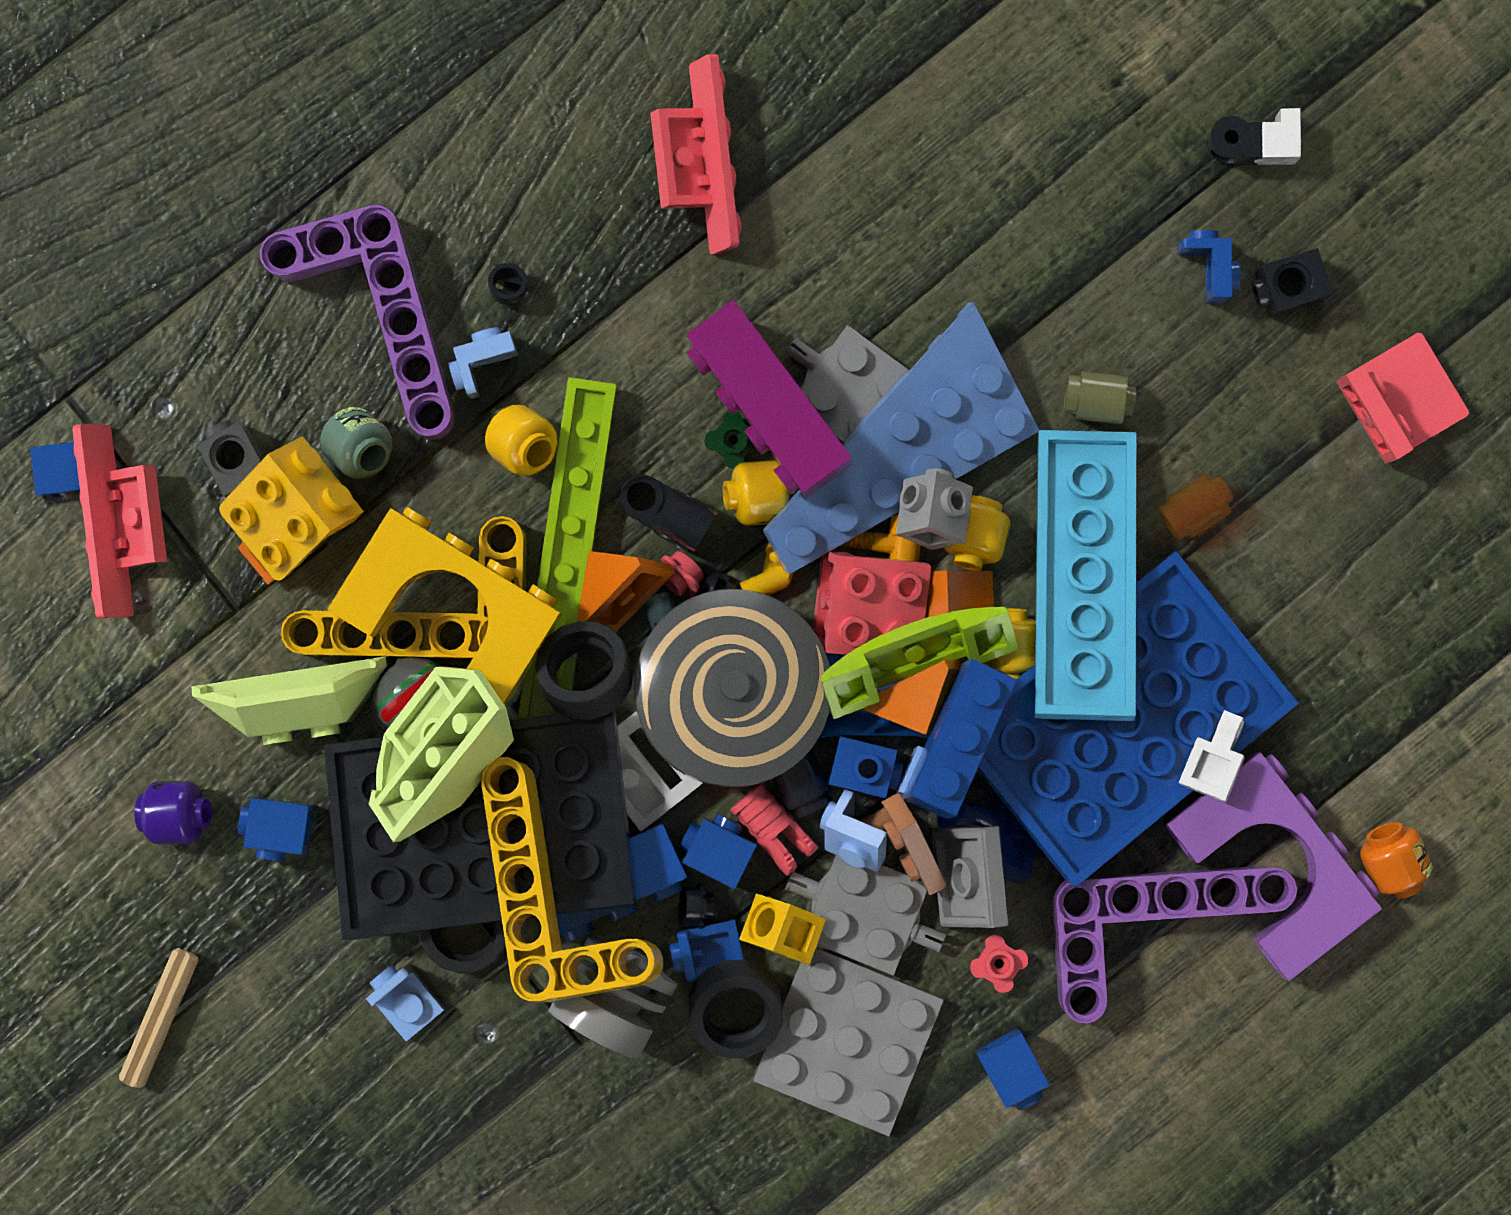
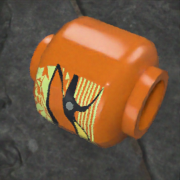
[1360,822,1433,898]

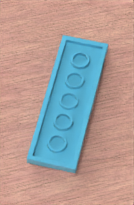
[1034,430,1136,721]

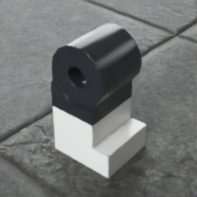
[1206,108,1301,165]

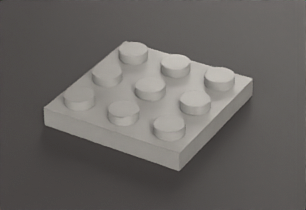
[753,947,944,1136]

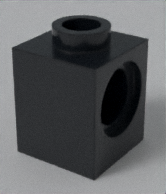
[1251,248,1333,318]

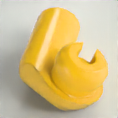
[740,543,794,596]

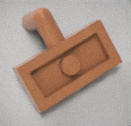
[859,793,947,895]

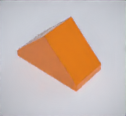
[577,551,675,632]
[925,570,994,618]
[863,659,962,735]

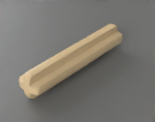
[119,948,198,1088]

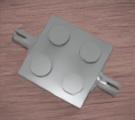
[785,325,909,444]
[785,855,946,976]

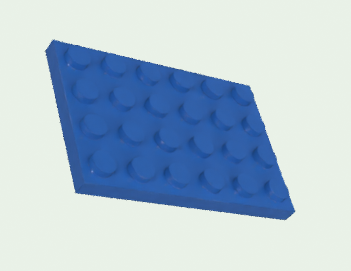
[977,551,1299,888]

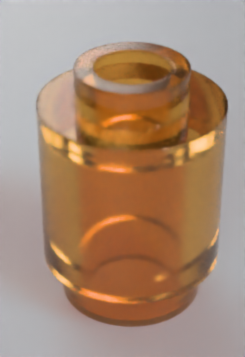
[1158,473,1234,541]

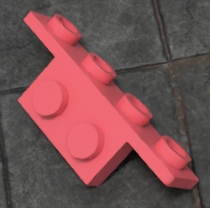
[650,54,742,254]
[73,424,167,619]

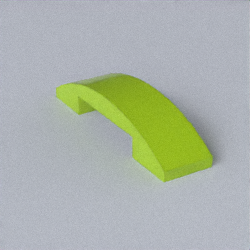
[820,607,1019,719]

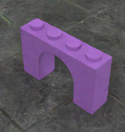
[1162,752,1382,981]

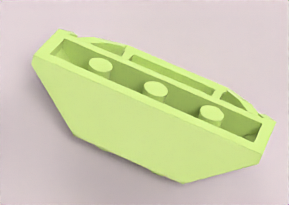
[191,656,392,745]
[369,667,514,842]

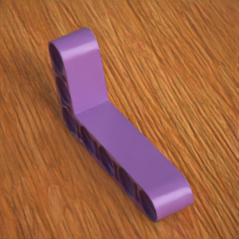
[260,205,455,440]
[1052,865,1297,1024]

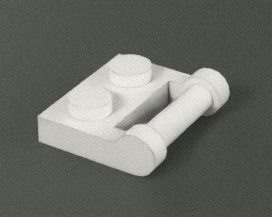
[617,711,703,832]

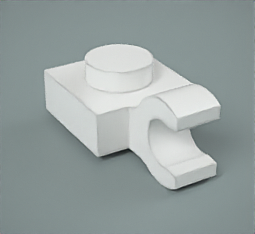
[1179,710,1245,803]

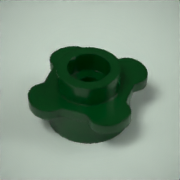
[704,411,757,469]

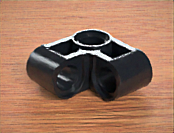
[620,474,717,554]

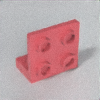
[1336,333,1469,464]
[813,549,931,655]

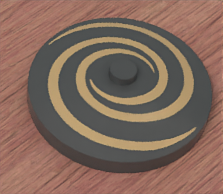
[634,589,830,787]

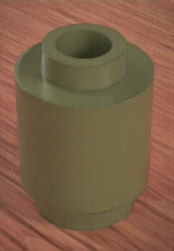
[1063,371,1136,424]

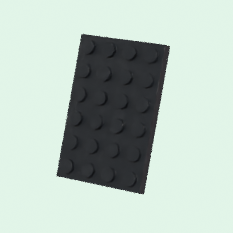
[324,709,637,941]

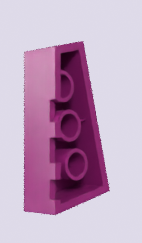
[686,299,854,499]

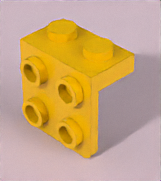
[219,436,364,581]

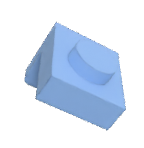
[449,327,518,399]
[820,789,887,872]

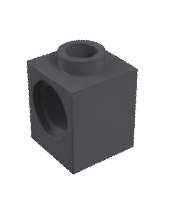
[196,420,264,497]

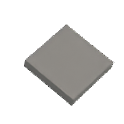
[931,826,1008,928]

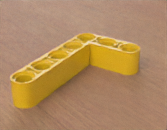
[281,516,527,659]
[481,757,663,1002]

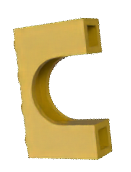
[327,507,563,707]

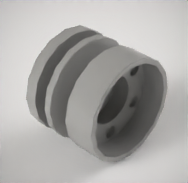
[548,935,678,1059]

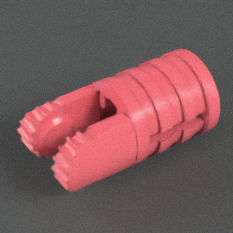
[730,782,818,876]

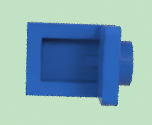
[1177,230,1240,303]
[670,919,744,982]

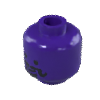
[134,781,212,845]

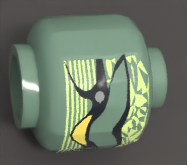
[320,407,393,479]

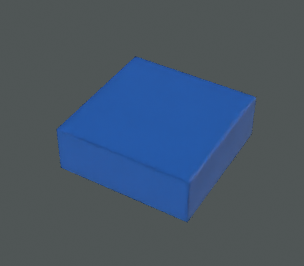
[30,442,80,497]

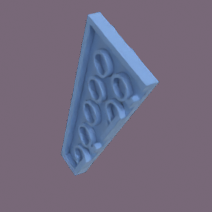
[763,302,1039,574]

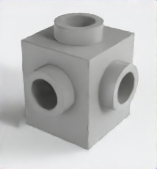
[896,469,973,550]

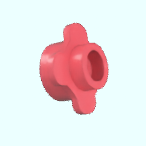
[661,551,704,599]
[970,934,1028,993]

